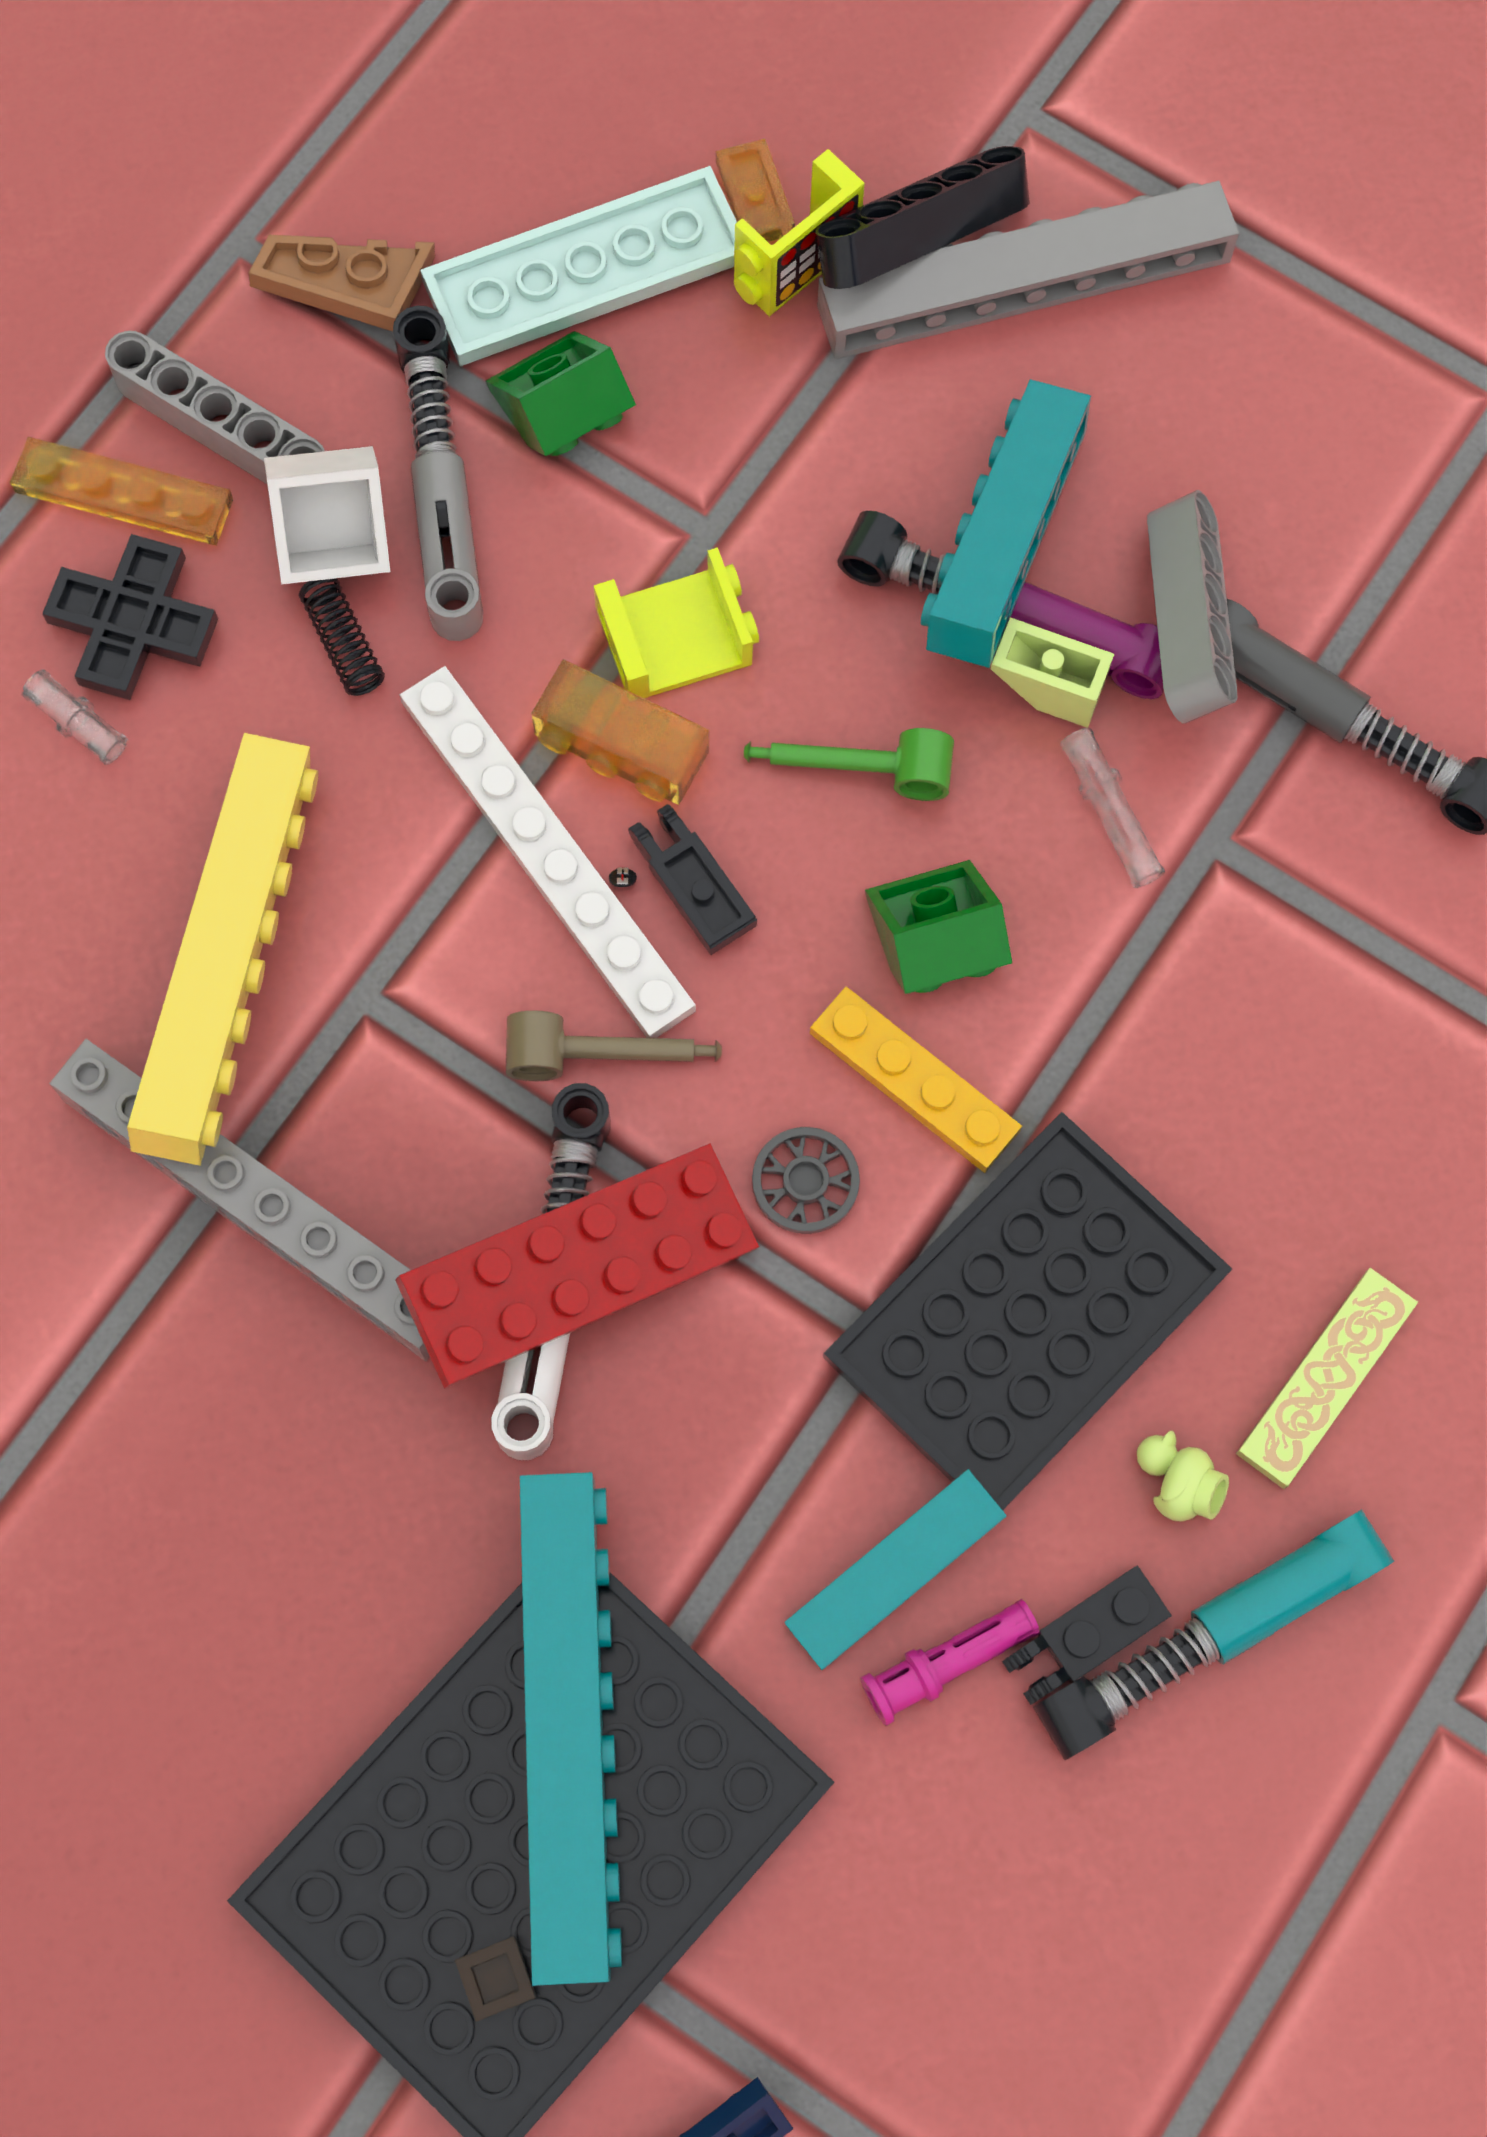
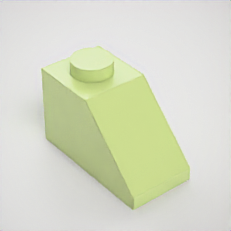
[991,617,1114,728]

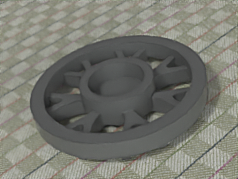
[752,1127,860,1234]

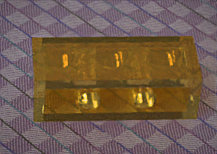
[531,659,709,805]

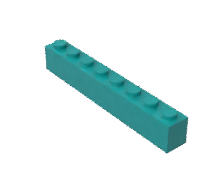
[520,1472,622,1986]

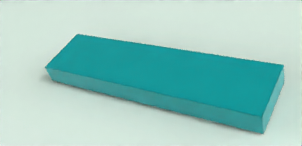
[784,1469,1007,1670]

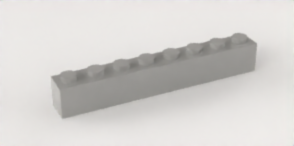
[817,181,1239,359]

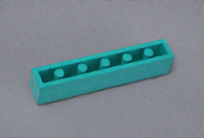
[920,379,1091,668]

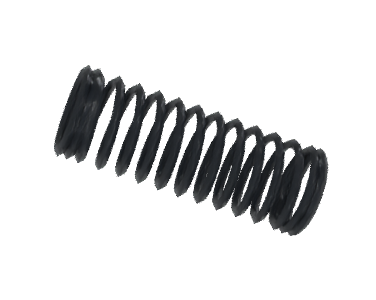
[299,578,385,696]

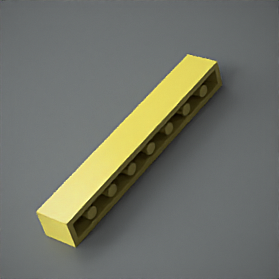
[127,733,318,1166]

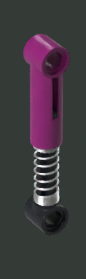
[837,511,1164,699]

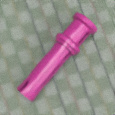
[860,1599,1040,1726]

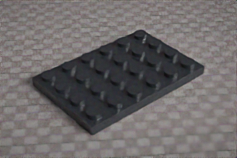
[823,1112,1232,1510]

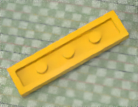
[809,986,1022,1173]

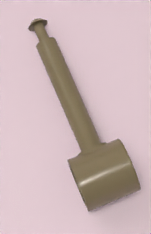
[506,1011,722,1081]

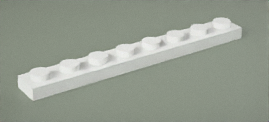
[400,666,696,1038]

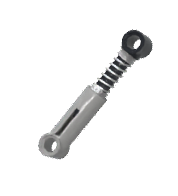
[393,305,484,641]

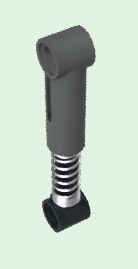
[1227,599,1487,834]

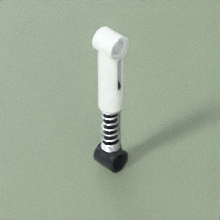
[491,1083,611,1460]

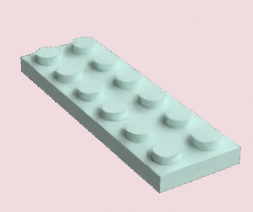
[420,166,737,366]

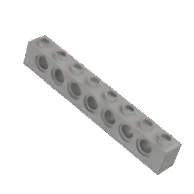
[49,1039,430,1361]

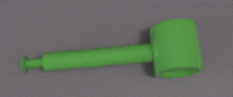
[744,728,954,801]

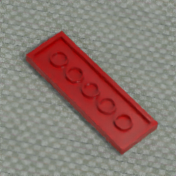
[395,1143,759,1389]

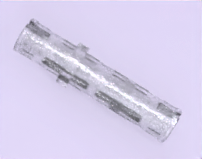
[1060,727,1165,888]

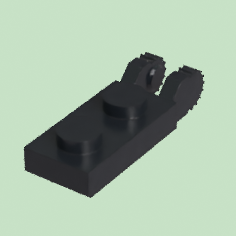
[628,804,757,955]
[1002,1565,1172,1705]

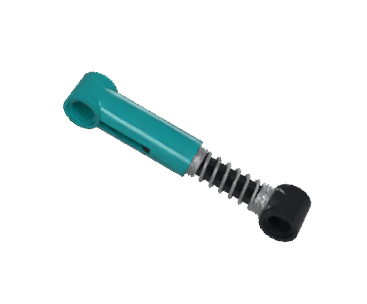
[1033,1509,1395,1760]

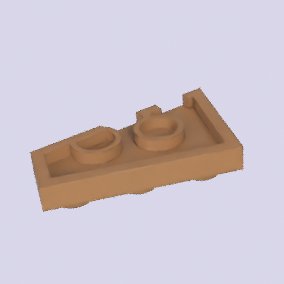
[248,235,435,332]

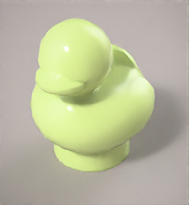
[1137,1431,1229,1522]

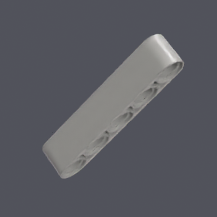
[105,331,325,484]
[1147,490,1237,724]

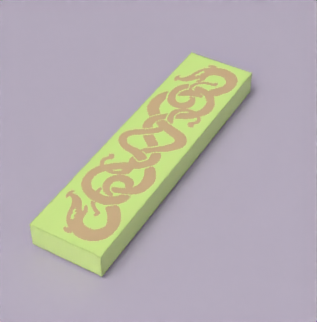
[1236,1268,1418,1489]

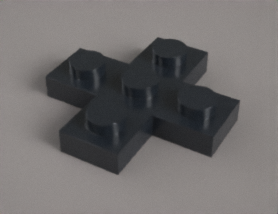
[42,534,218,700]

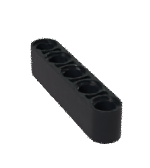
[816,146,1030,289]

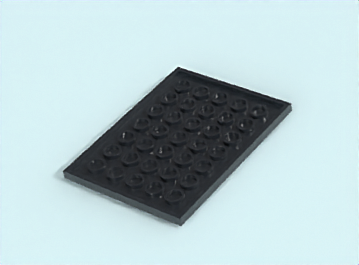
[227,1572,835,2137]

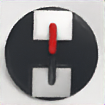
[609,868,637,887]

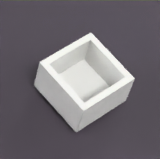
[264,446,391,585]

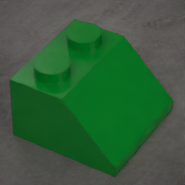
[485,331,636,456]
[865,860,1012,994]

